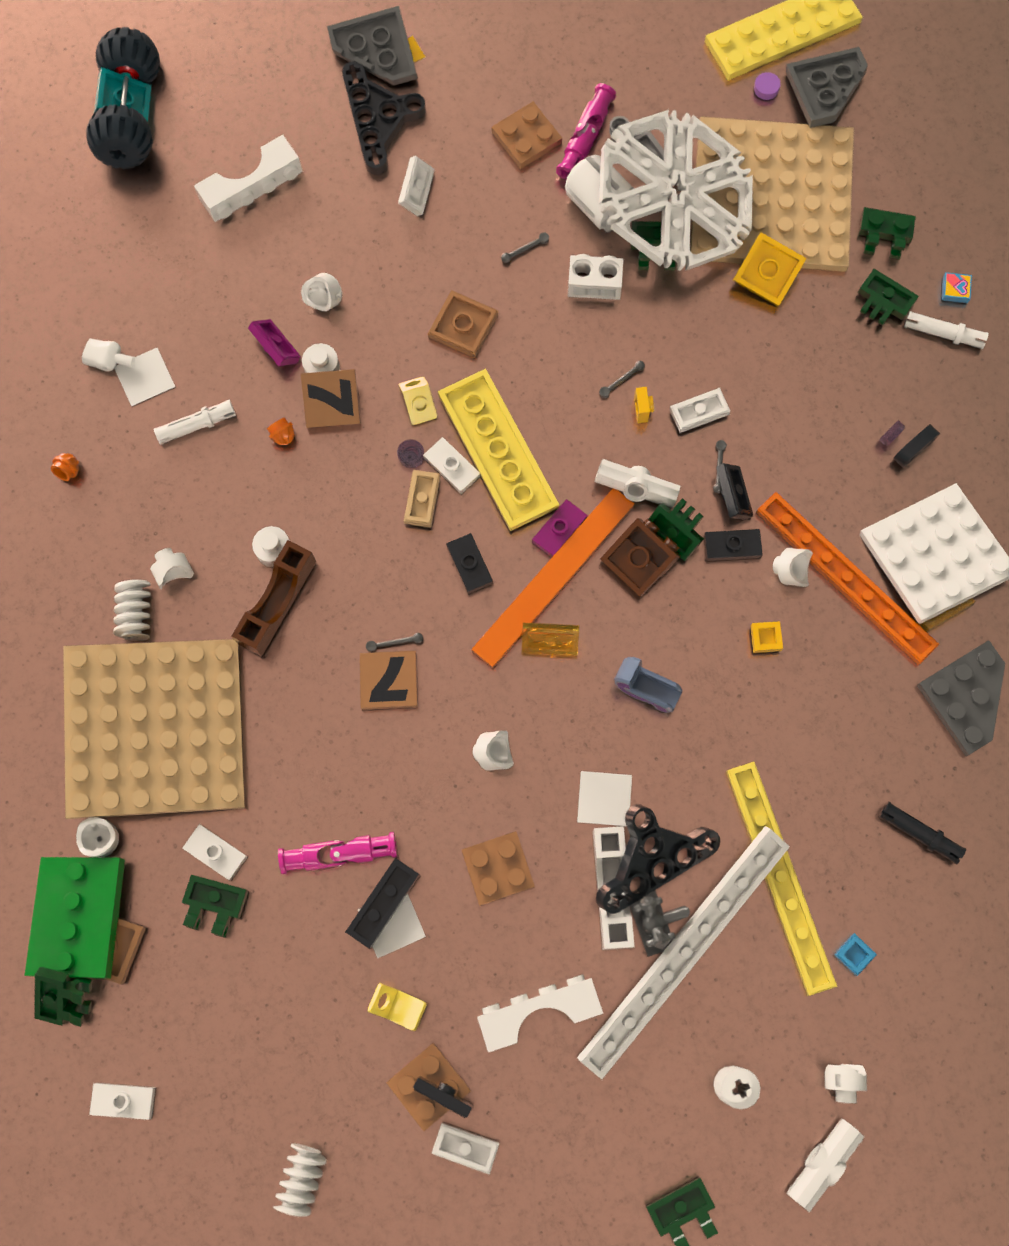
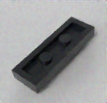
[345,858,420,949]

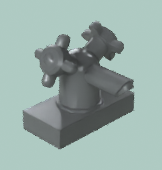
[630,890,690,957]

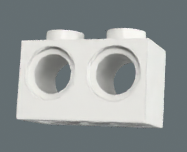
[568,254,623,300]

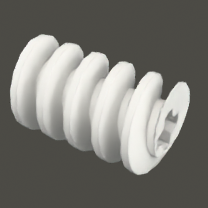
[113,580,151,641]
[714,1066,760,1109]
[272,1143,327,1217]

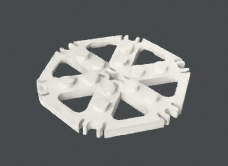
[599,110,753,271]

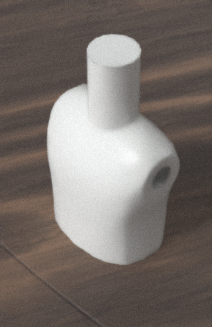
[82,338,135,372]

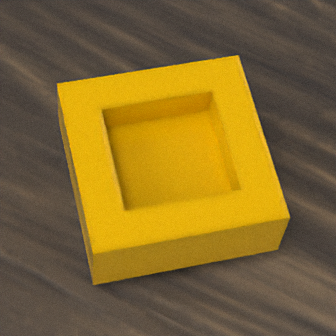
[634,387,654,423]
[750,621,783,653]

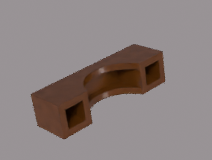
[231,540,316,657]

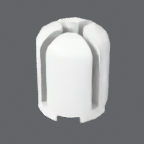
[565,154,634,232]

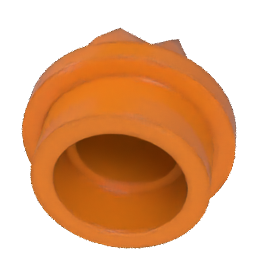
[267,417,295,445]
[51,453,79,481]

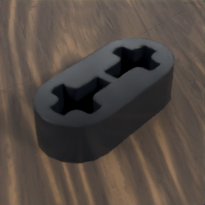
[893,424,940,468]

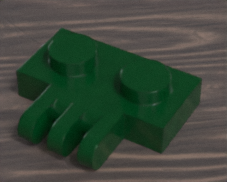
[858,269,919,326]
[649,498,704,561]

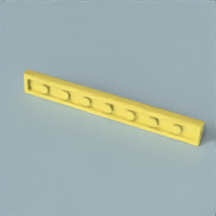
[726,762,837,996]

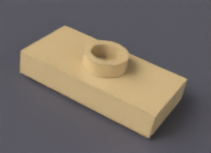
[404,470,440,528]

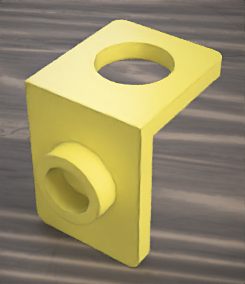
[399,377,437,425]
[368,983,427,1031]

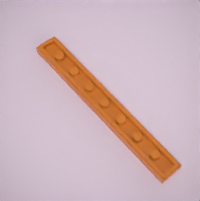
[471,488,635,669]
[756,492,940,665]

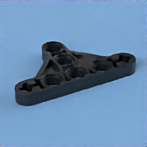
[342,61,426,175]
[596,804,720,914]

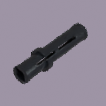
[879,801,967,865]

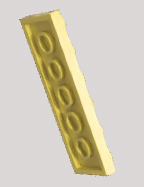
[705,0,863,81]
[438,369,559,531]

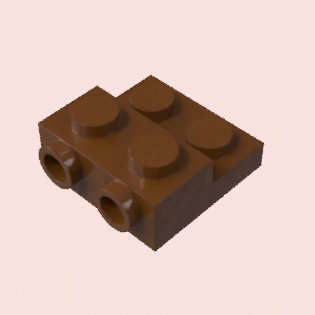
[600,518,681,597]

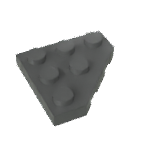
[327,6,418,85]
[785,47,868,128]
[917,640,1006,757]

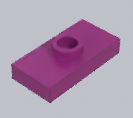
[248,319,301,366]
[532,499,588,558]

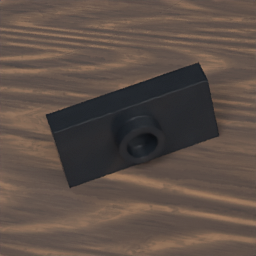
[716,463,753,520]
[704,529,763,561]
[446,533,493,594]
[413,1076,473,1118]

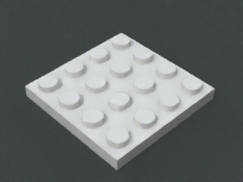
[860,483,1009,624]

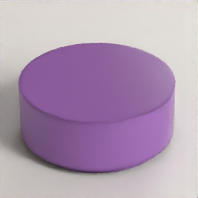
[754,72,780,100]

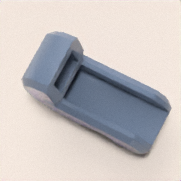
[614,657,683,713]

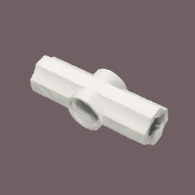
[594,459,680,508]
[787,1118,864,1212]

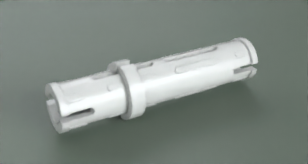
[904,311,989,350]
[154,400,236,445]

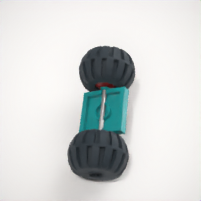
[86,27,160,169]

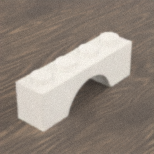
[194,135,303,222]
[593,826,634,950]
[477,975,603,1053]

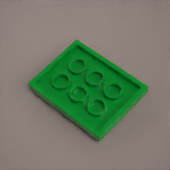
[24,857,125,979]

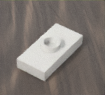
[398,156,435,216]
[669,388,730,433]
[423,437,480,494]
[183,824,247,881]
[89,1083,156,1120]
[432,1122,499,1174]

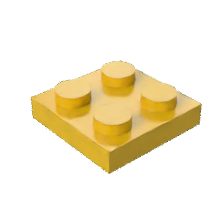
[732,232,807,306]

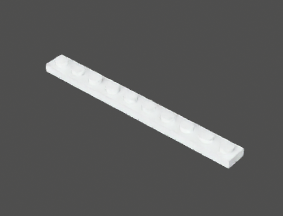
[577,826,790,1079]

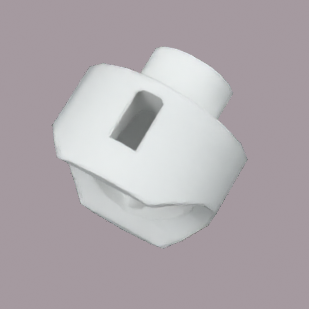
[301,273,342,311]
[302,343,340,373]
[252,526,290,567]
[150,548,194,590]
[773,548,813,587]
[473,730,514,771]
[76,817,119,857]
[825,1064,867,1103]

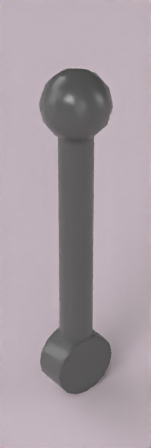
[501,232,549,263]
[599,361,645,398]
[713,440,727,494]
[366,633,423,653]

